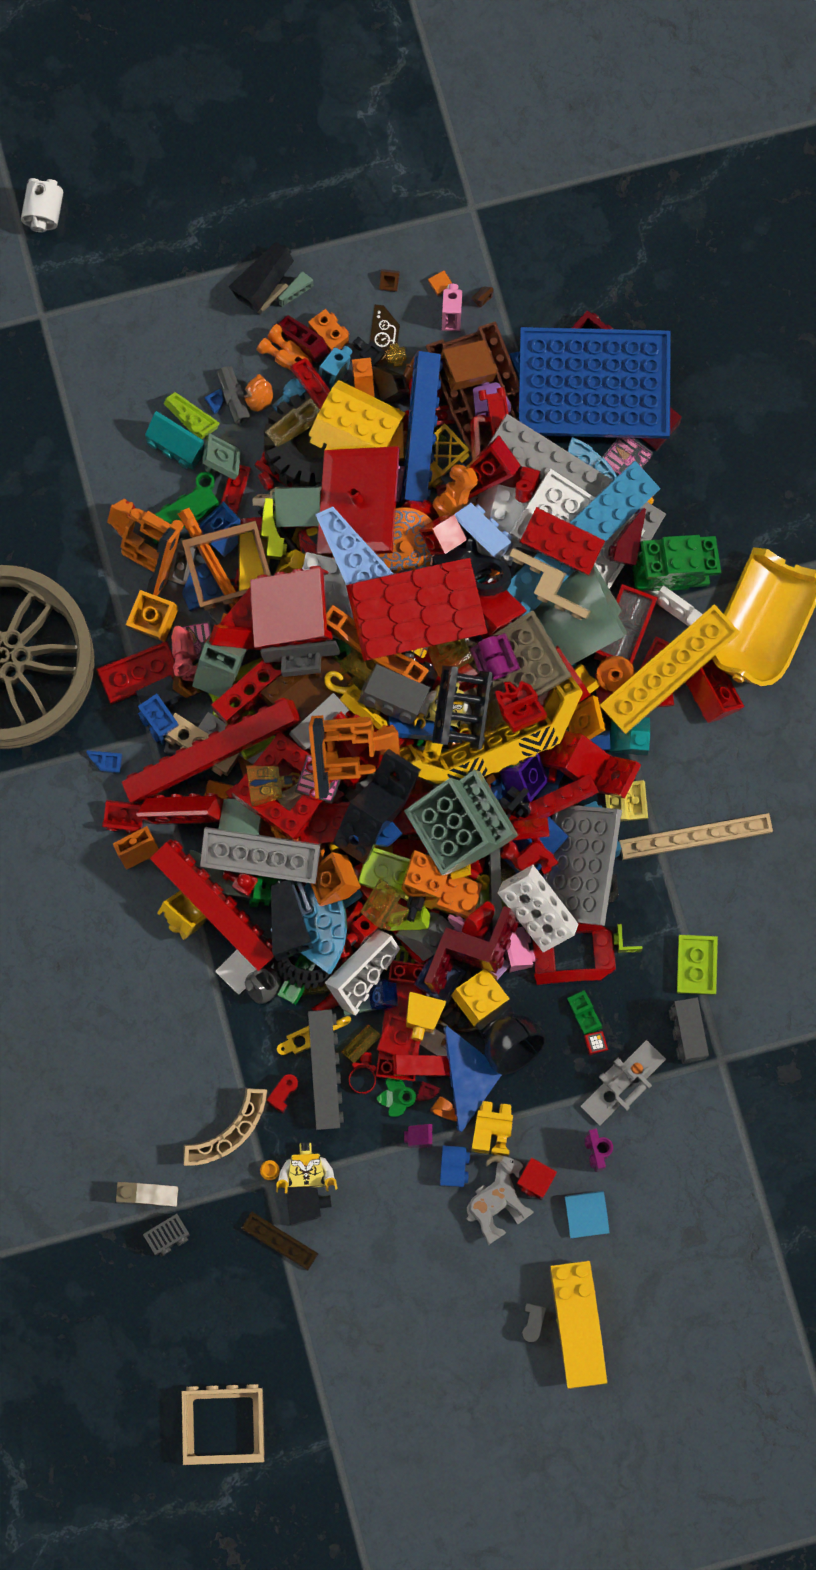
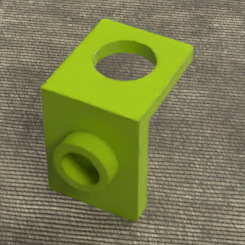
[613,924,642,953]

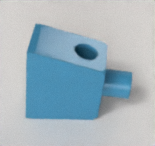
[319,346,352,391]

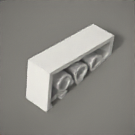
[325,929,400,1016]

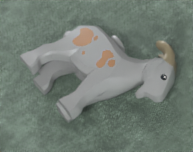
[466,1155,534,1245]

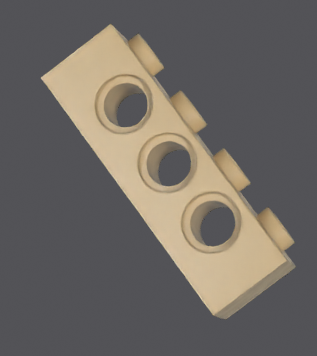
[164,713,240,776]

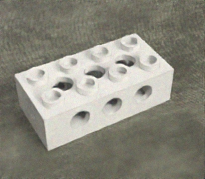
[498,865,579,952]

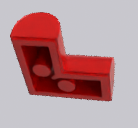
[462,901,495,940]

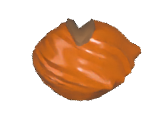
[244,374,273,412]

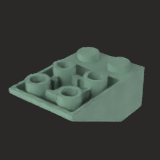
[192,635,246,697]

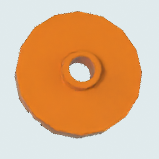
[596,656,635,693]

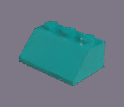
[145,411,204,470]

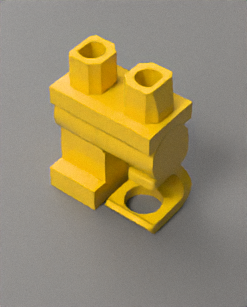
[471,1101,513,1156]

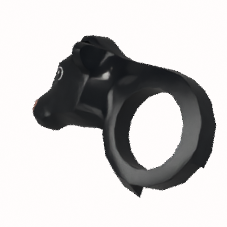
[430,537,511,596]

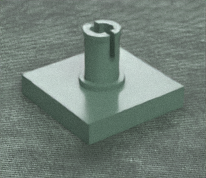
[202,433,241,480]

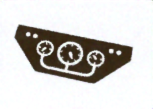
[370,304,400,367]

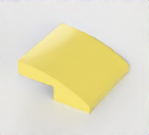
[605,780,648,821]

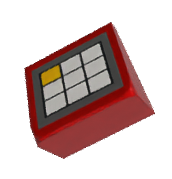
[584,1031,608,1055]

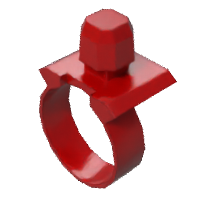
[349,1052,377,1094]

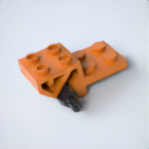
[401,850,483,922]

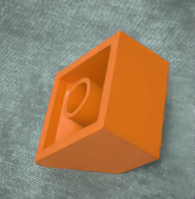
[310,852,361,906]

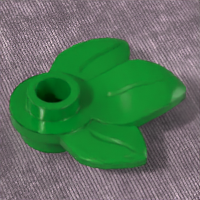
[377,1078,416,1117]

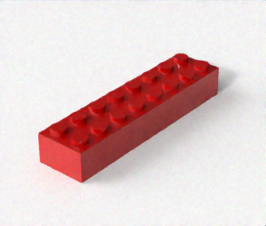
[150,839,274,971]

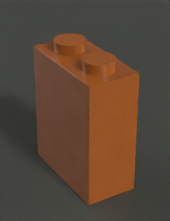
[440,340,497,391]

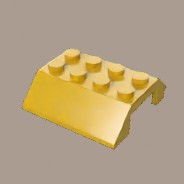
[309,380,406,450]

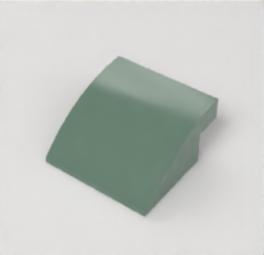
[534,564,627,665]
[404,769,519,876]

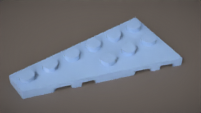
[315,507,393,585]

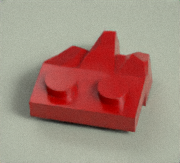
[495,681,547,733]

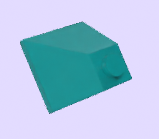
[609,717,650,755]

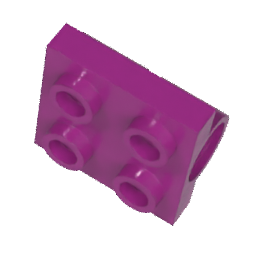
[470,633,520,681]
[584,1128,613,1172]

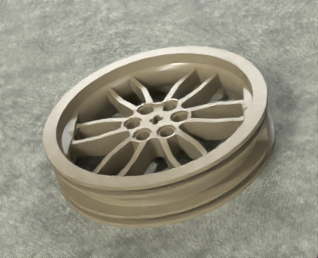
[0,565,94,749]

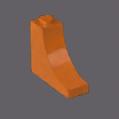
[352,358,375,397]

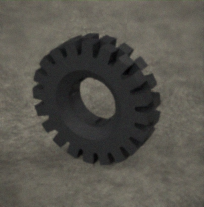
[264,392,324,487]

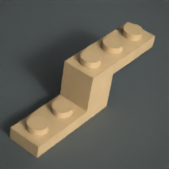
[509,548,591,620]

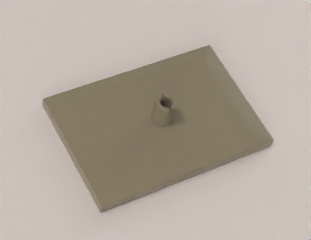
[460,610,572,731]

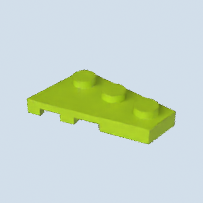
[164,392,220,439]

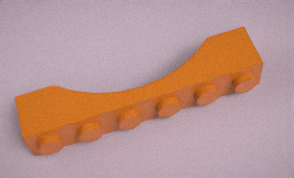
[326,605,429,684]

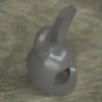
[245,957,289,1004]

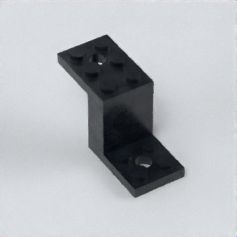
[333,749,421,864]

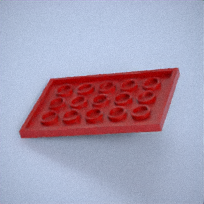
[317,446,400,556]

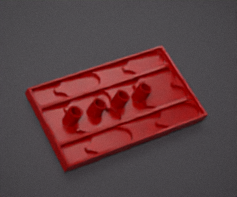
[346,558,488,661]

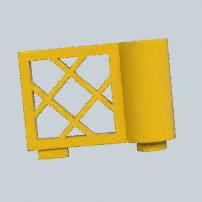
[428,424,470,489]

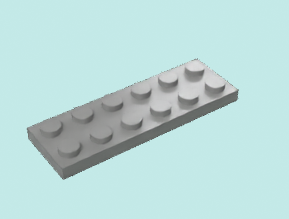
[200,827,321,884]

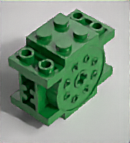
[632,535,721,591]

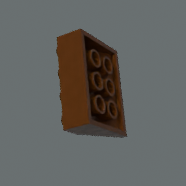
[261,656,360,729]

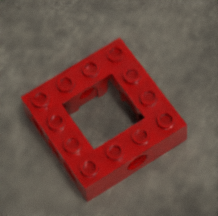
[232,732,342,841]

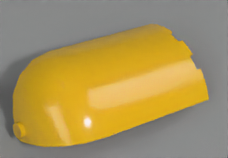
[712,547,816,686]

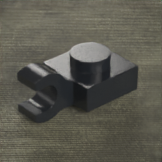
[353,337,386,367]

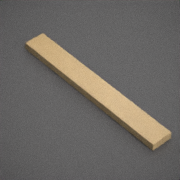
[618,813,773,860]

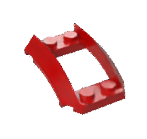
[533,923,616,985]

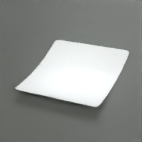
[215,950,256,994]

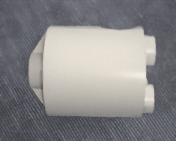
[21,178,64,233]

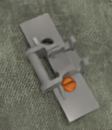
[580,1040,666,1126]

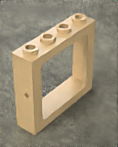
[182,1384,265,1465]

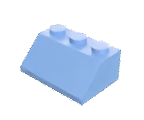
[454,503,514,559]

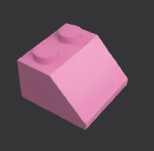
[505,927,535,973]

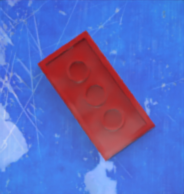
[96,641,175,704]

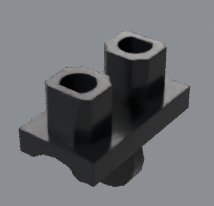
[499,786,531,818]

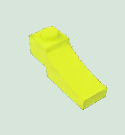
[260,498,287,560]

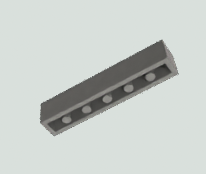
[308,1009,344,1130]

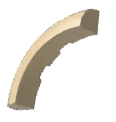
[183,1088,267,1166]

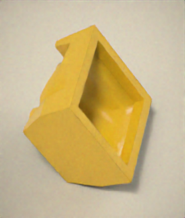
[157,891,207,940]

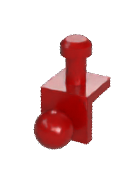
[223,870,258,896]

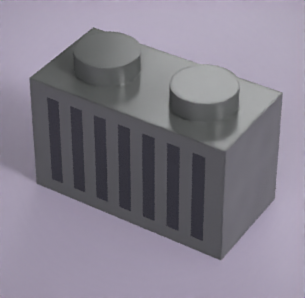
[143,1214,190,1257]

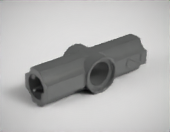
[217,366,250,424]

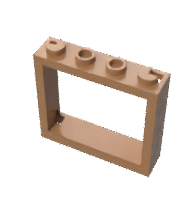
[182,521,271,611]

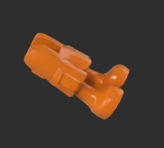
[256,324,313,370]

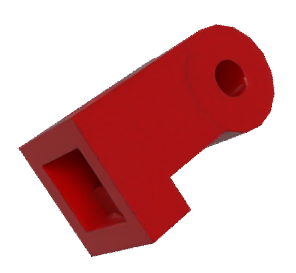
[515,466,541,503]
[267,1074,298,1114]

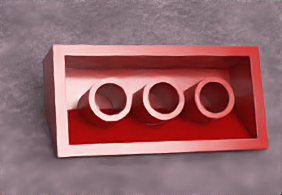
[685,659,745,723]
[137,793,224,824]

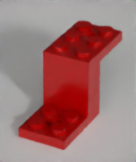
[538,731,641,799]

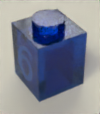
[369,979,398,1011]

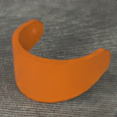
[430,1096,457,1121]

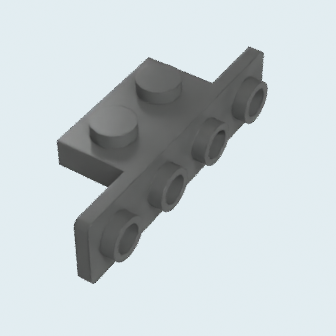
[261,641,340,677]

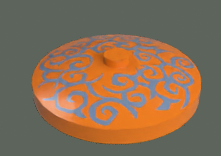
[376,507,433,574]

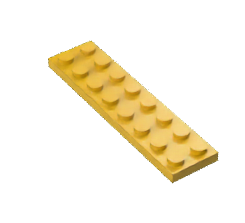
[600,604,740,734]

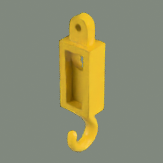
[325,671,388,729]
[277,1016,351,1055]

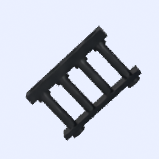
[432,665,493,750]

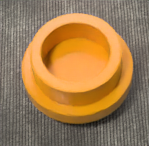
[260,1160,280,1180]

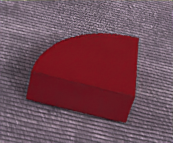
[416,1081,441,1101]

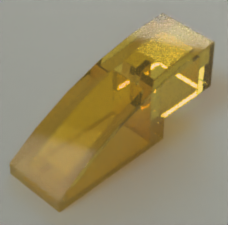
[265,398,320,447]

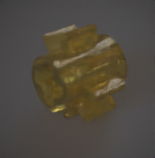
[385,343,407,368]

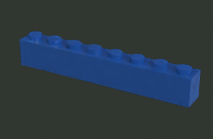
[400,351,443,503]

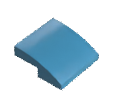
[564,1191,609,1238]

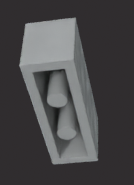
[289,693,349,750]

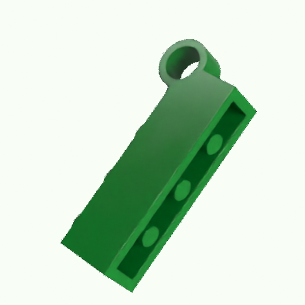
[150,472,219,545]

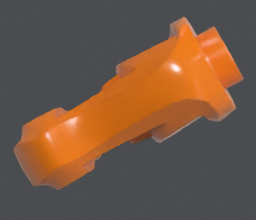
[433,464,478,516]

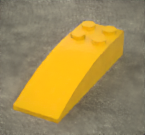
[550,1261,607,1389]

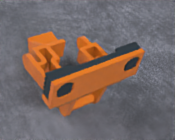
[107,499,184,596]
[309,715,400,798]

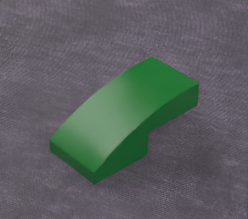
[567,990,602,1035]

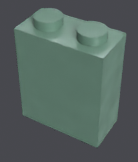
[272,486,322,527]

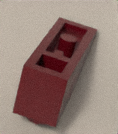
[278,315,330,364]
[608,508,646,566]

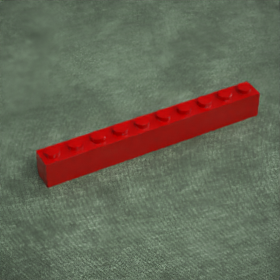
[122,698,302,804]

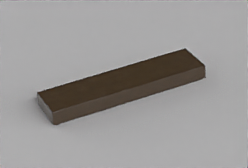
[241,1212,318,1271]

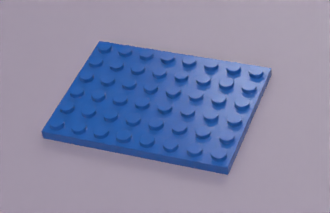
[519,327,670,439]

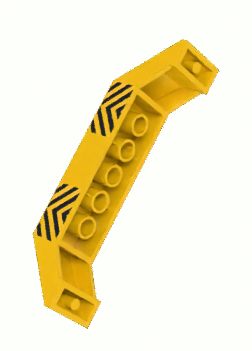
[399,677,582,785]

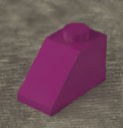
[404,1124,432,1148]

